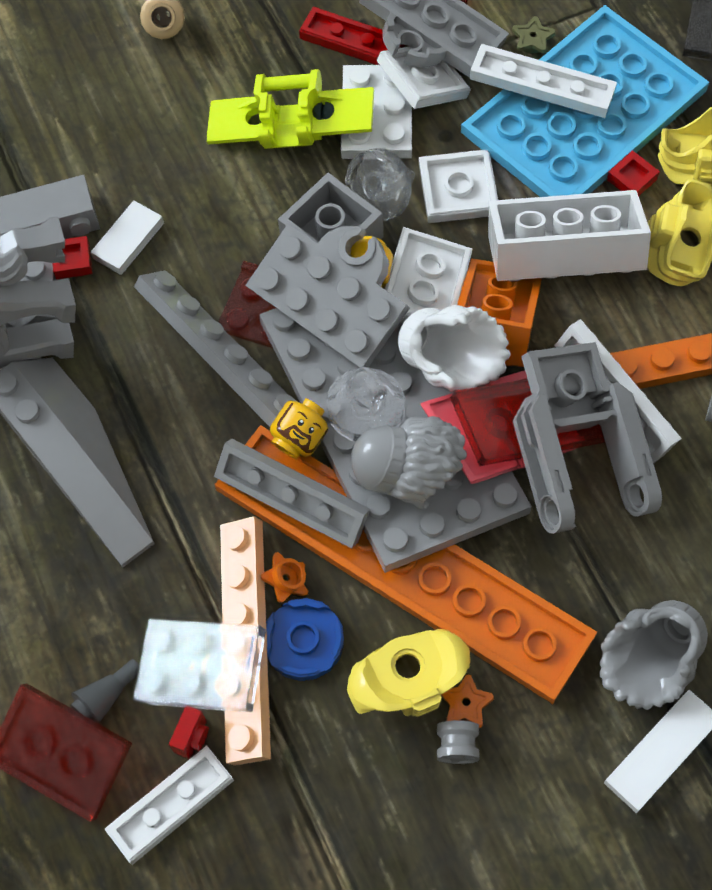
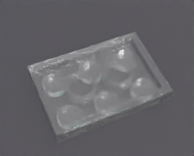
[133,619,266,713]

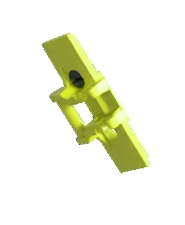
[207,69,374,149]

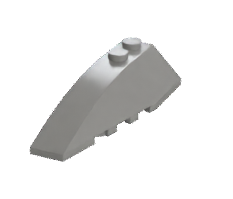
[0,357,154,568]

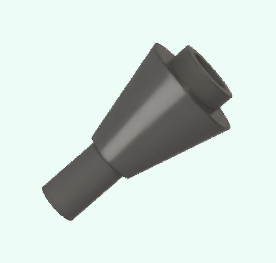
[70,659,142,725]

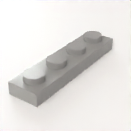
[214,439,371,548]

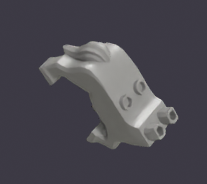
[0,216,76,368]

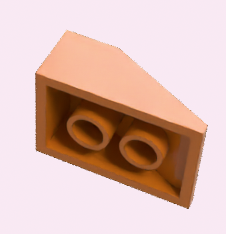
[457,258,542,367]

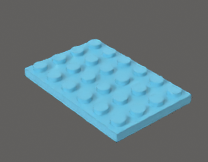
[461,5,709,197]

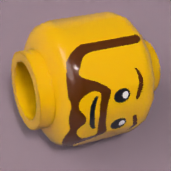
[270,398,329,460]

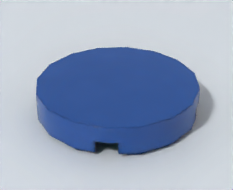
[266,598,344,681]

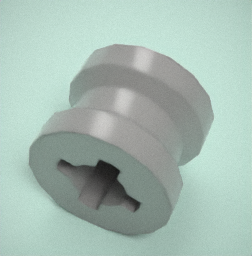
[437,720,479,764]

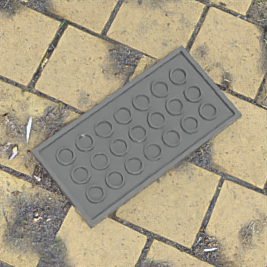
[260,288,532,573]

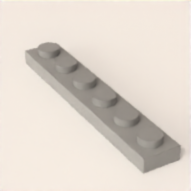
[134,270,296,427]

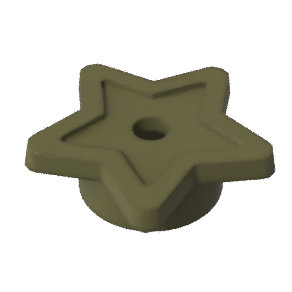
[512,16,556,54]

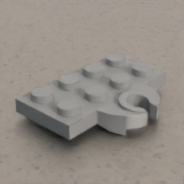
[359,0,509,78]
[245,223,410,371]

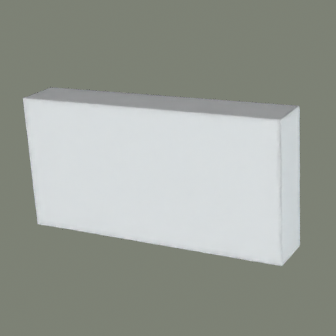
[90,200,164,275]

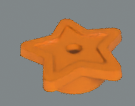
[260,552,308,603]
[441,674,494,728]

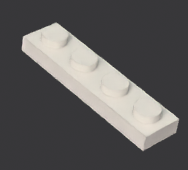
[470,44,617,118]
[554,319,682,463]

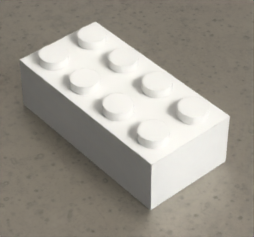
[488,190,651,281]

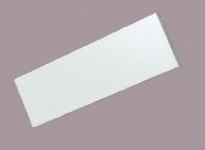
[604,690,712,814]
[105,745,234,865]

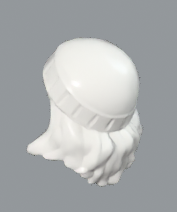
[398,305,511,392]

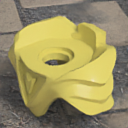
[658,107,712,187]
[647,179,712,286]
[347,629,470,717]

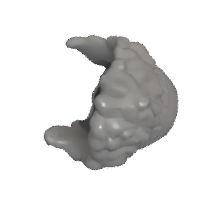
[352,416,467,509]
[600,600,708,710]

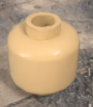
[140,0,185,40]

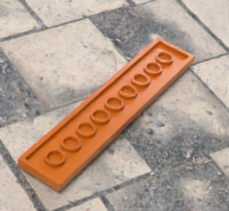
[215,425,597,704]

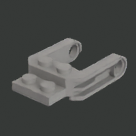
[513,342,662,534]

